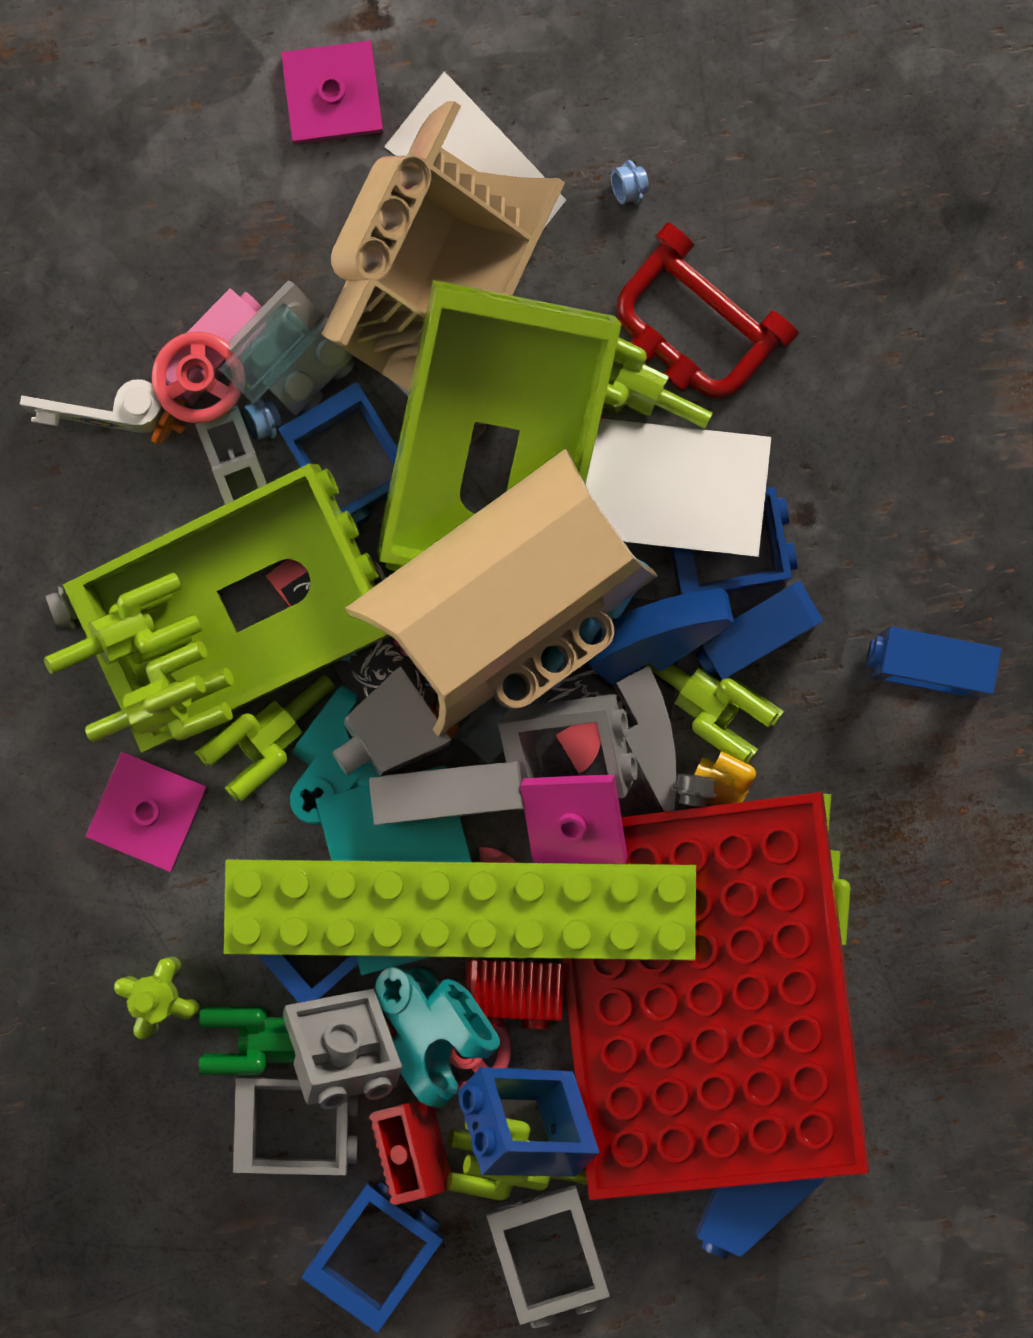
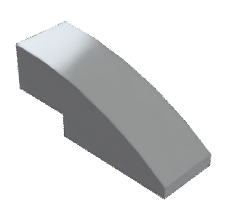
[195,403,268,505]
[613,666,677,813]
[369,761,524,825]

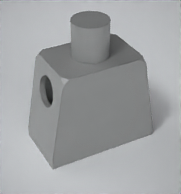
[332,667,451,776]

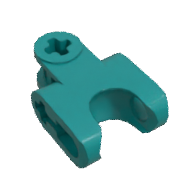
[290,685,393,825]
[375,967,500,1108]

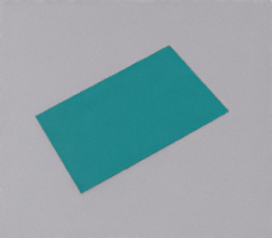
[315,765,471,975]

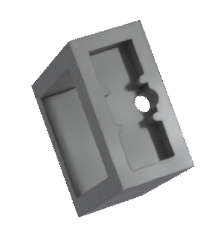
[498,694,638,811]
[233,1075,359,1175]
[486,1183,610,1328]

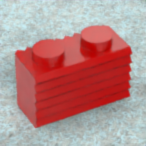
[465,959,565,1029]
[368,1101,450,1205]

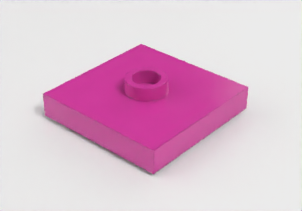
[281,40,383,145]
[85,751,208,872]
[520,774,628,864]

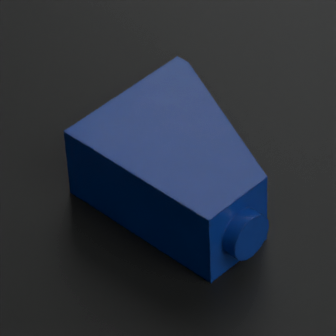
[694,580,823,681]
[694,1177,826,1259]

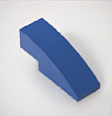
[589,588,734,686]

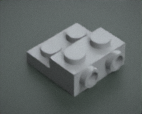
[228,280,355,416]
[282,988,402,1109]

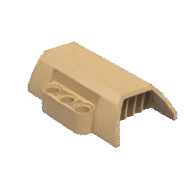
[321,101,565,392]
[345,449,658,737]

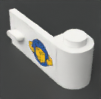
[20,379,166,433]

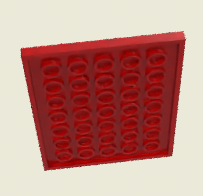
[562,792,870,1200]

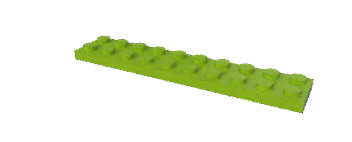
[224,860,696,960]

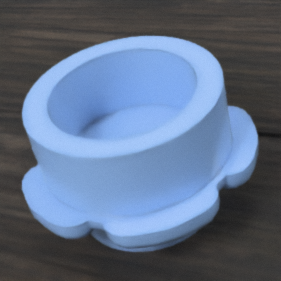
[611,160,649,205]
[242,396,281,441]

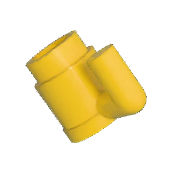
[694,751,756,806]

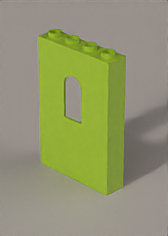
[376,280,622,571]
[63,463,390,753]

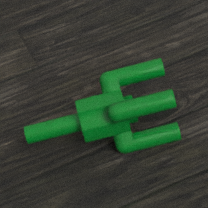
[199,1006,296,1075]

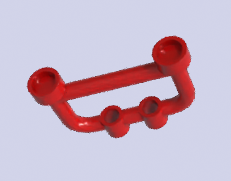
[616,222,799,398]

